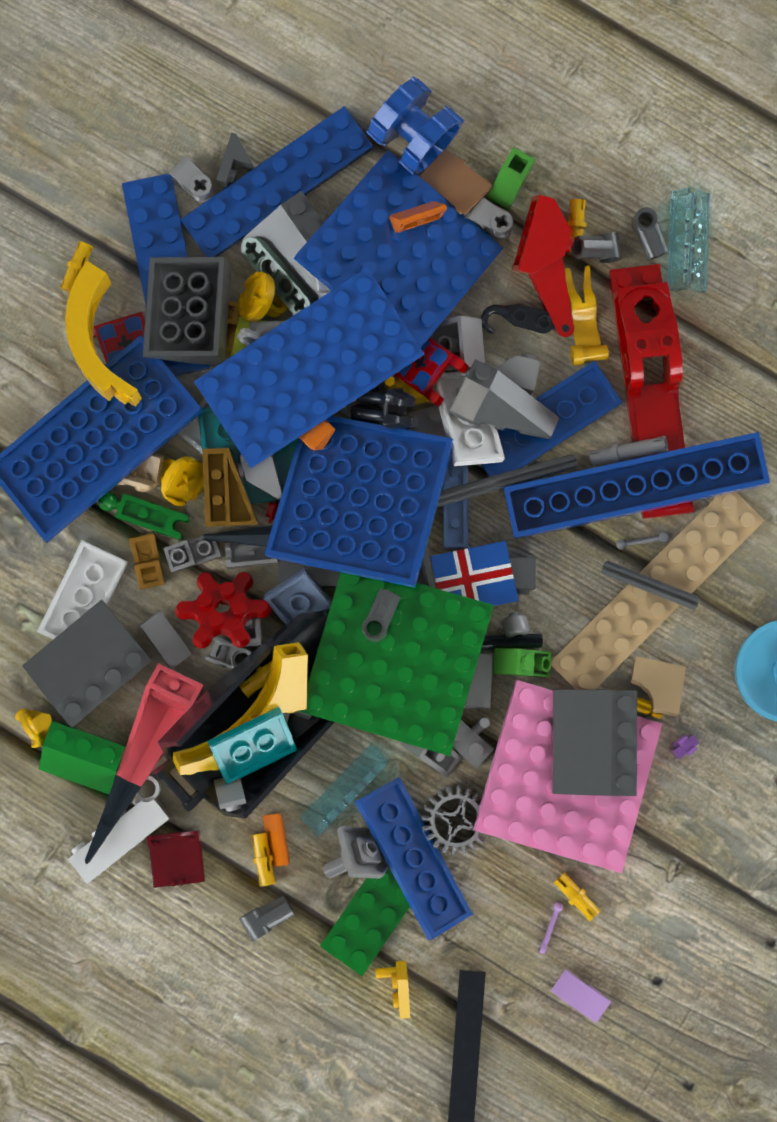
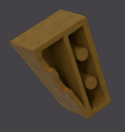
[202,448,259,527]

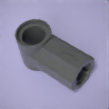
[631,207,669,261]
[571,232,622,263]
[362,588,401,642]
[239,895,295,942]

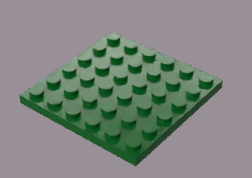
[300,572,494,756]

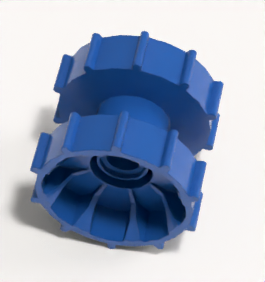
[366,76,464,175]

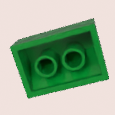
[39,721,126,794]

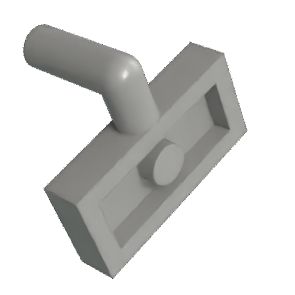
[453,718,494,769]

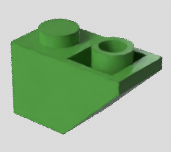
[487,147,535,211]
[493,648,552,677]

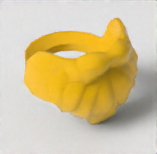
[15,708,52,748]

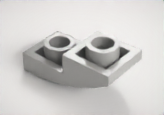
[163,532,223,572]
[139,611,192,669]
[465,654,494,710]
[214,778,246,811]

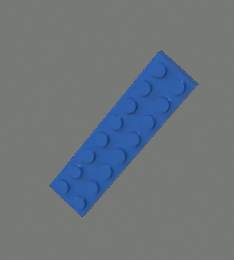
[180,106,373,257]
[122,174,211,376]

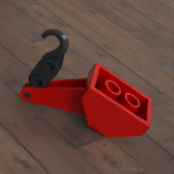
[481,195,574,337]

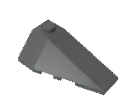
[449,359,559,439]

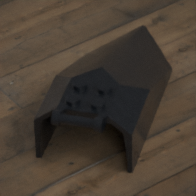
[153,609,335,819]

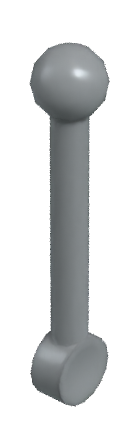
[616,532,669,550]

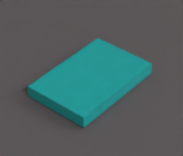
[207,707,297,785]

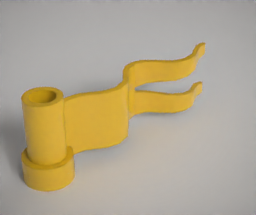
[565,265,609,366]

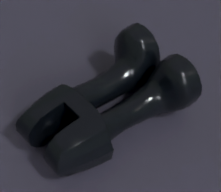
[350,386,415,429]

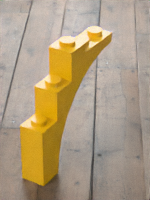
[173,642,308,775]

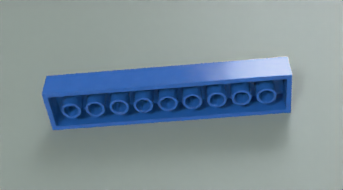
[503,432,770,539]

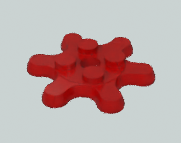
[175,572,271,649]

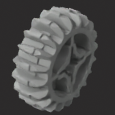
[421,785,488,855]

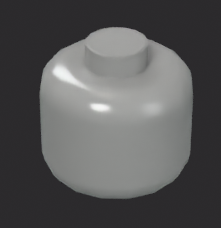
[503,612,530,637]

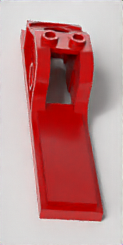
[609,264,694,519]

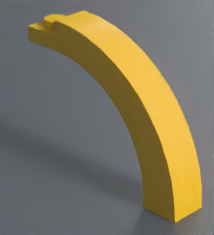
[65,261,142,407]

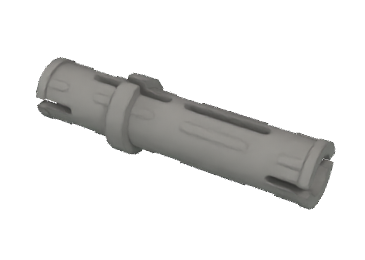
[590,436,668,467]

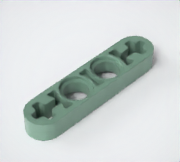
[241,236,315,314]

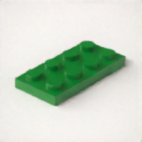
[320,868,410,976]

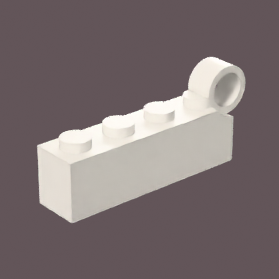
[68,775,172,884]

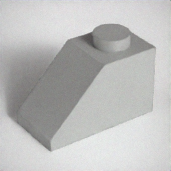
[495,353,541,395]
[237,455,283,499]
[401,742,462,778]

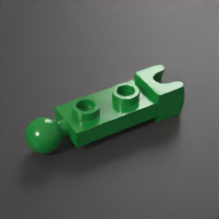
[98,492,190,541]

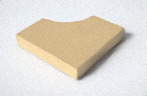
[630,656,686,717]

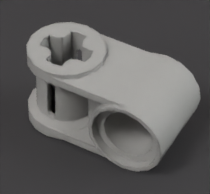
[168,156,215,204]
[465,198,513,239]
[205,637,252,669]

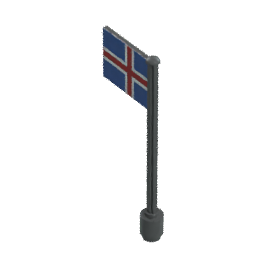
[379,404,519,606]

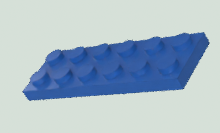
[480,361,623,477]
[354,777,473,940]

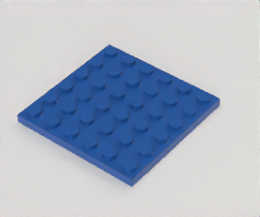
[294,150,503,348]
[265,416,454,588]

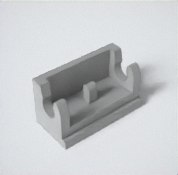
[225,543,279,569]

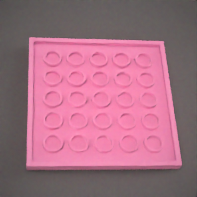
[473,680,662,873]

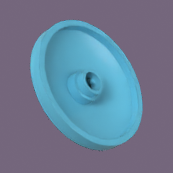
[735,620,777,722]

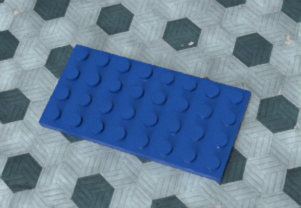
[194,267,424,469]
[0,335,204,543]

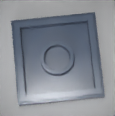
[263,567,333,625]

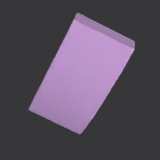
[551,970,612,1023]

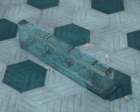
[668,187,710,293]
[300,744,390,837]

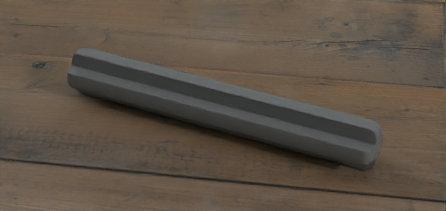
[601,561,700,610]

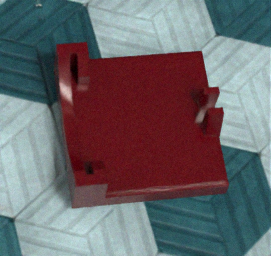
[147,830,205,888]

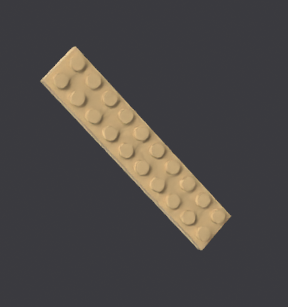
[551,492,765,690]

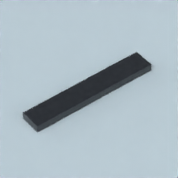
[448,969,486,1122]

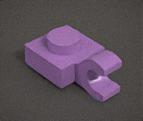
[670,734,700,759]

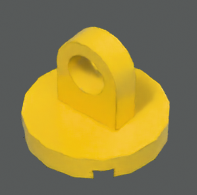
[238,271,287,322]
[160,456,204,506]

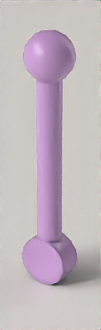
[539,902,563,954]

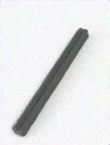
[437,454,577,507]

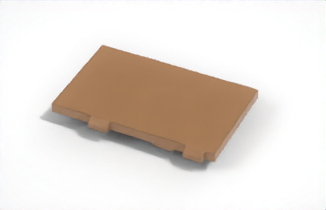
[419,149,493,215]

